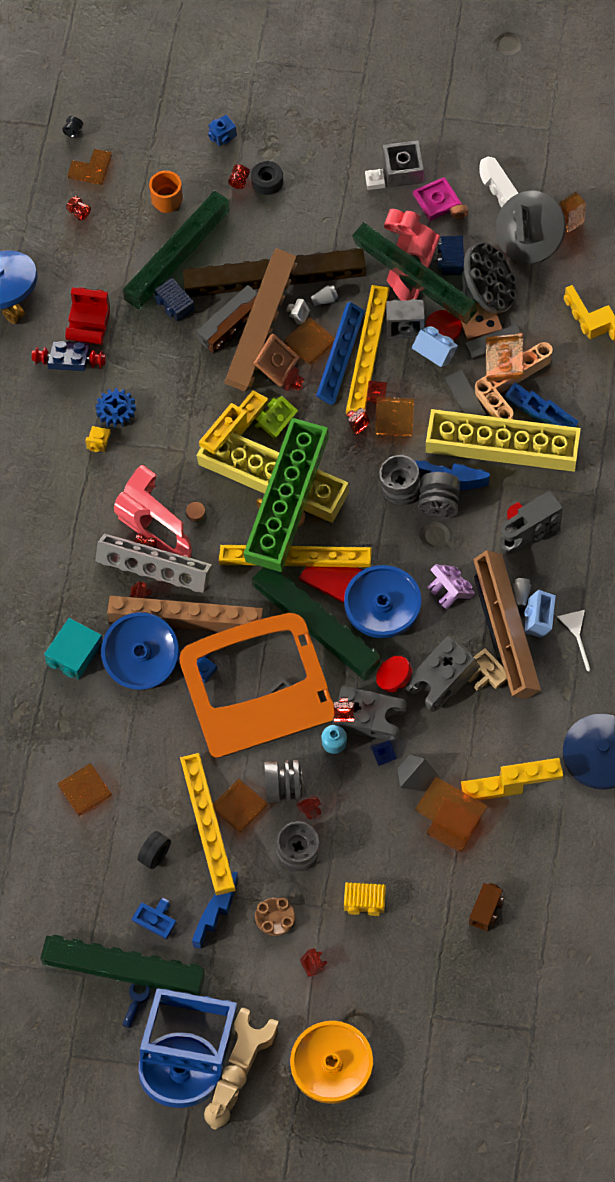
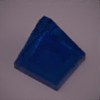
[369,740,397,766]

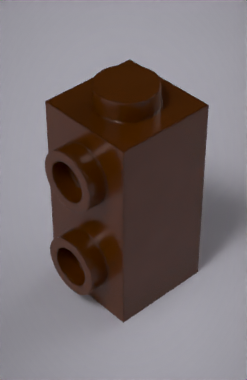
[469,883,505,932]

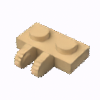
[468,648,508,691]

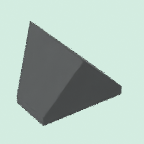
[397,755,440,793]

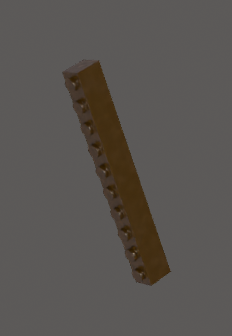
[183,248,366,297]

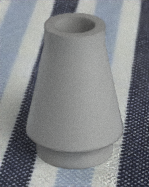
[310,285,339,307]
[512,578,532,608]

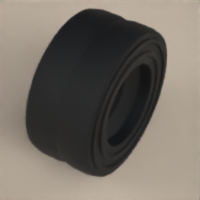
[251,161,283,195]
[137,831,171,869]

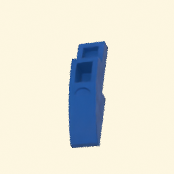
[415,460,490,490]

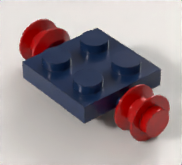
[32,341,106,371]

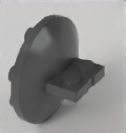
[495,191,566,264]
[462,243,516,314]

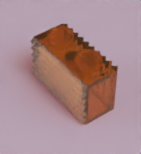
[559,192,586,233]

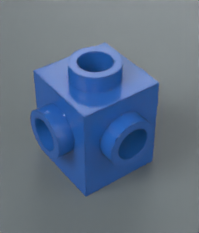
[208,115,237,147]

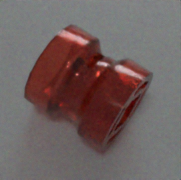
[228,164,250,189]
[66,196,91,221]
[134,533,157,548]

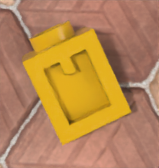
[85,426,111,452]

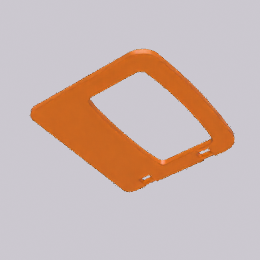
[179,613,335,758]

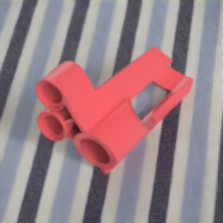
[384,209,440,301]
[114,465,192,558]

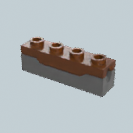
[196,285,257,353]

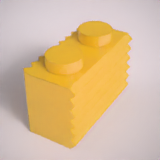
[344,882,386,916]

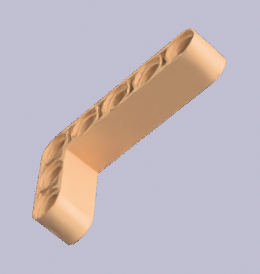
[475,342,553,420]

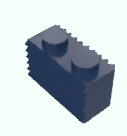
[437,235,464,276]
[154,278,195,321]

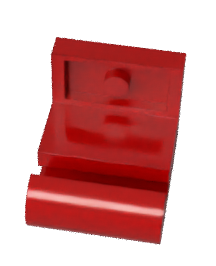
[65,287,110,345]

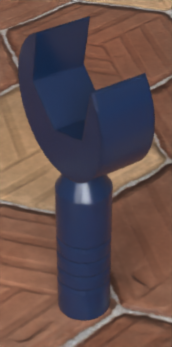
[122,983,150,1028]

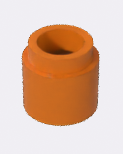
[149,171,183,213]

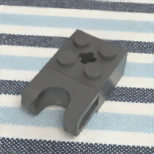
[500,491,563,554]
[405,636,480,712]
[332,686,407,741]

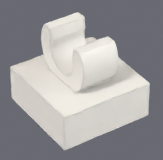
[365,169,385,190]
[286,299,310,325]

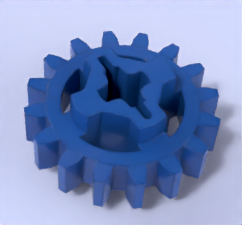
[95,388,136,427]

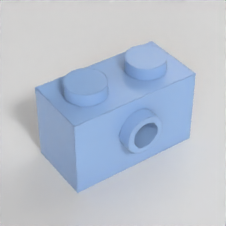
[412,326,458,367]
[524,590,556,638]

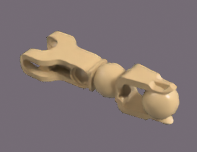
[204,1008,278,1130]

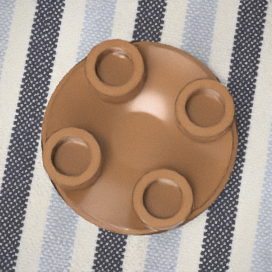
[255,898,295,936]

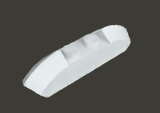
[480,156,518,207]

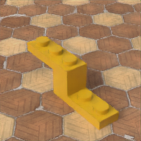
[564,285,615,340]
[199,390,268,455]
[461,758,563,803]

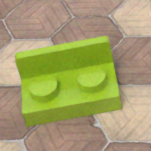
[254,396,298,438]

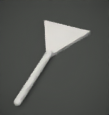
[557,610,590,671]

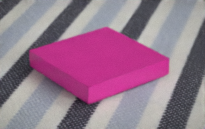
[413,177,462,221]

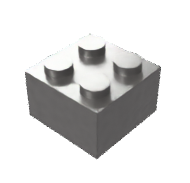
[383,141,424,187]
[386,299,424,339]

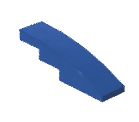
[503,382,579,427]
[192,871,239,949]

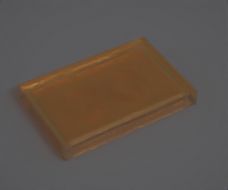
[486,333,524,382]
[415,777,487,840]

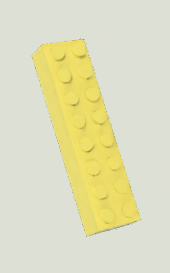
[426,409,581,472]
[197,433,349,523]

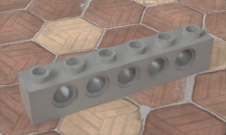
[95,533,212,593]

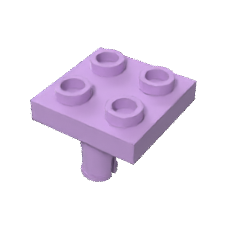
[428,564,475,609]

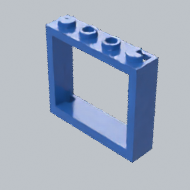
[140,988,237,1076]

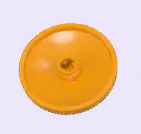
[290,1021,373,1104]

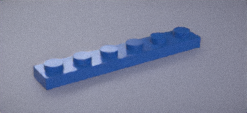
[316,302,365,405]

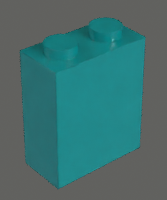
[44,618,103,680]

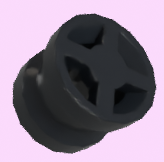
[62,116,84,138]

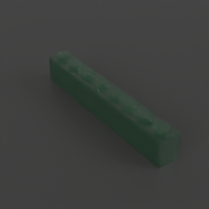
[123,190,230,310]
[352,222,478,324]
[252,567,381,681]
[40,935,205,996]

